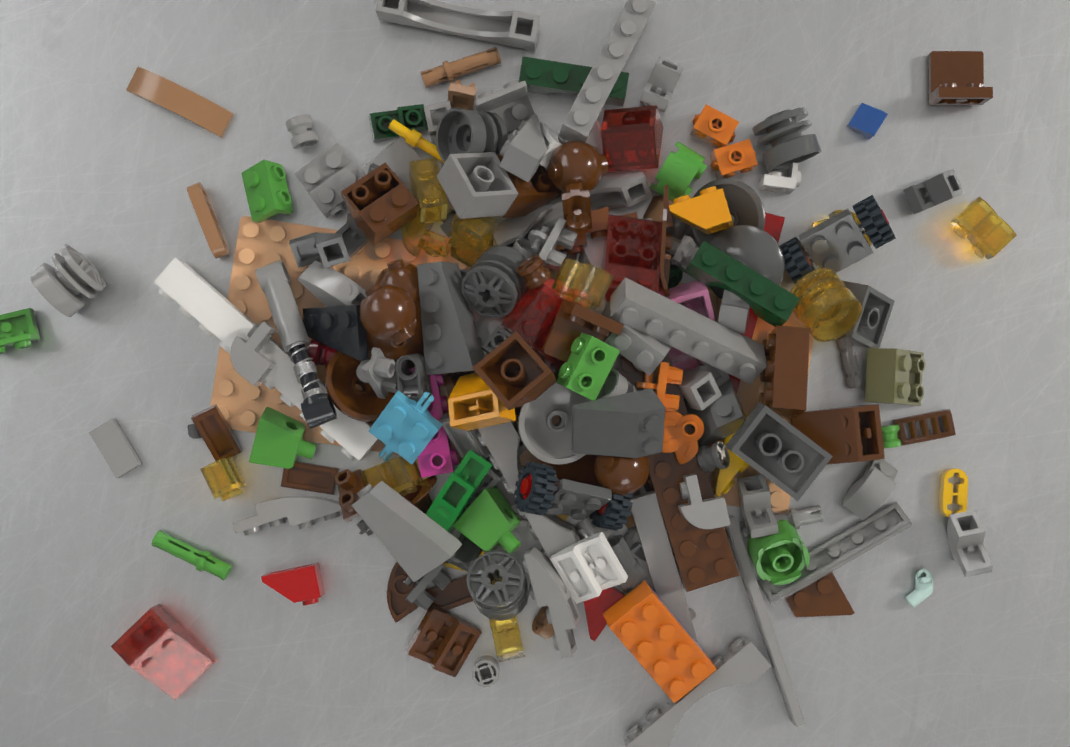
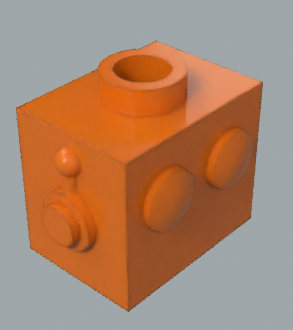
[689,104,739,149]
[710,139,758,180]

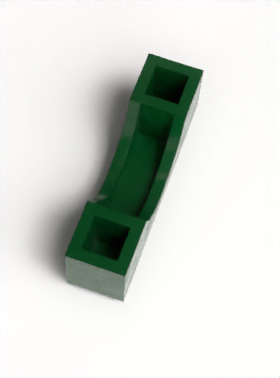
[519,56,629,107]
[684,241,800,327]

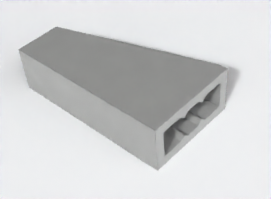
[351,481,462,582]

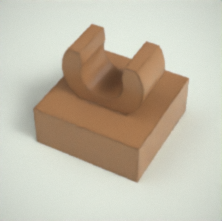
[447,80,477,110]

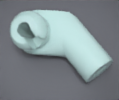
[905,569,934,608]

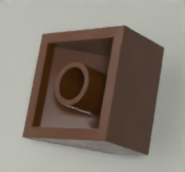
[472,331,557,410]

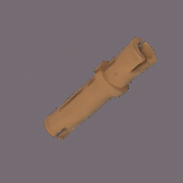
[420,47,501,88]

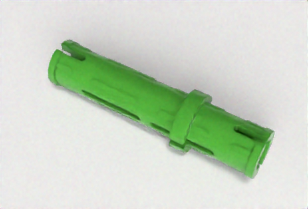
[152,530,232,581]

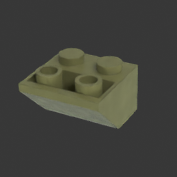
[865,348,926,406]

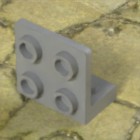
[474,80,535,135]

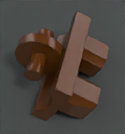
[561,183,592,233]
[335,469,366,523]

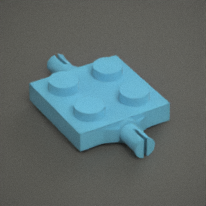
[369,390,443,464]

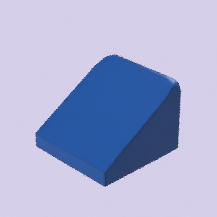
[847,103,888,140]

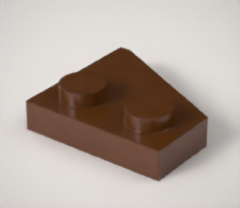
[785,572,855,617]

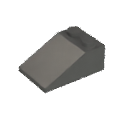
[571,388,665,458]
[725,402,833,501]

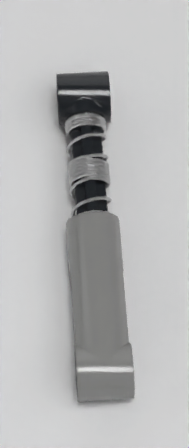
[255,260,337,429]

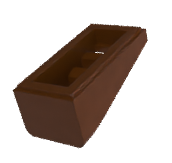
[892,409,956,446]

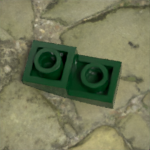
[369,104,428,142]

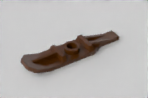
[660,185,673,296]

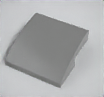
[361,136,437,198]

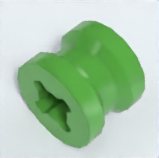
[881,424,901,448]

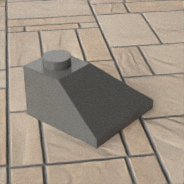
[833,280,895,348]
[683,379,747,447]

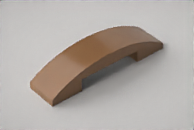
[126,67,234,138]

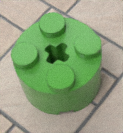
[649,141,707,202]
[747,519,810,585]

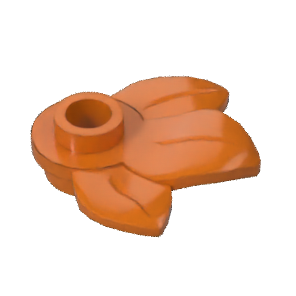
[662,411,704,464]

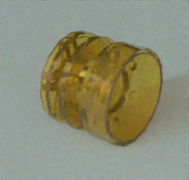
[790,268,862,342]

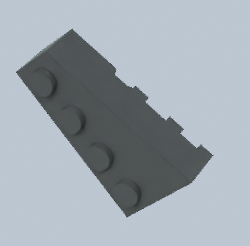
[417,261,484,375]

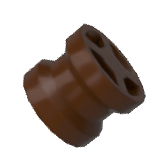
[516,255,552,289]

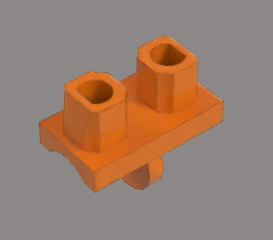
[636,362,683,411]

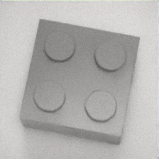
[437,152,518,219]

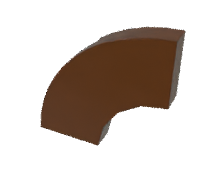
[387,562,419,623]

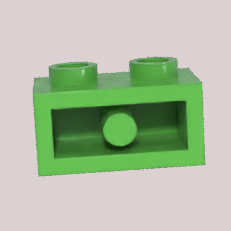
[557,332,620,401]

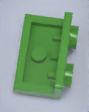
[241,160,293,223]
[0,308,40,354]

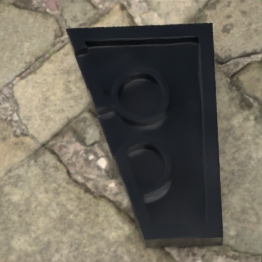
[303,305,369,361]

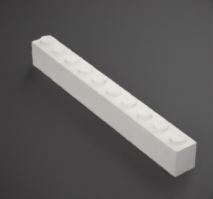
[154,257,379,461]

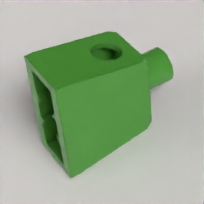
[249,407,317,469]
[453,486,521,554]

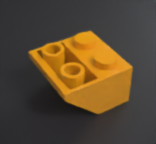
[669,186,734,235]
[448,373,516,431]

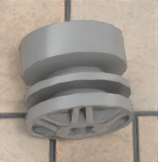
[30,244,106,317]

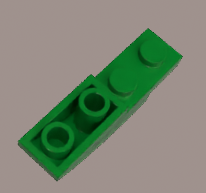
[426,449,493,532]

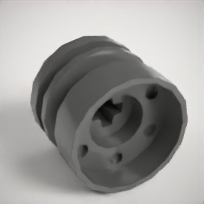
[752,107,822,172]
[436,108,508,162]
[461,245,528,319]
[466,551,529,621]

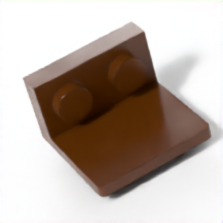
[929,51,993,105]
[542,299,624,362]

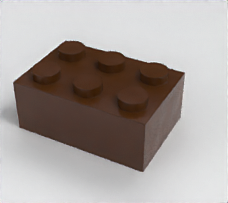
[759,325,810,419]

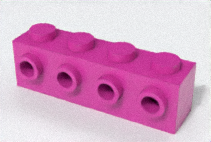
[409,368,459,478]

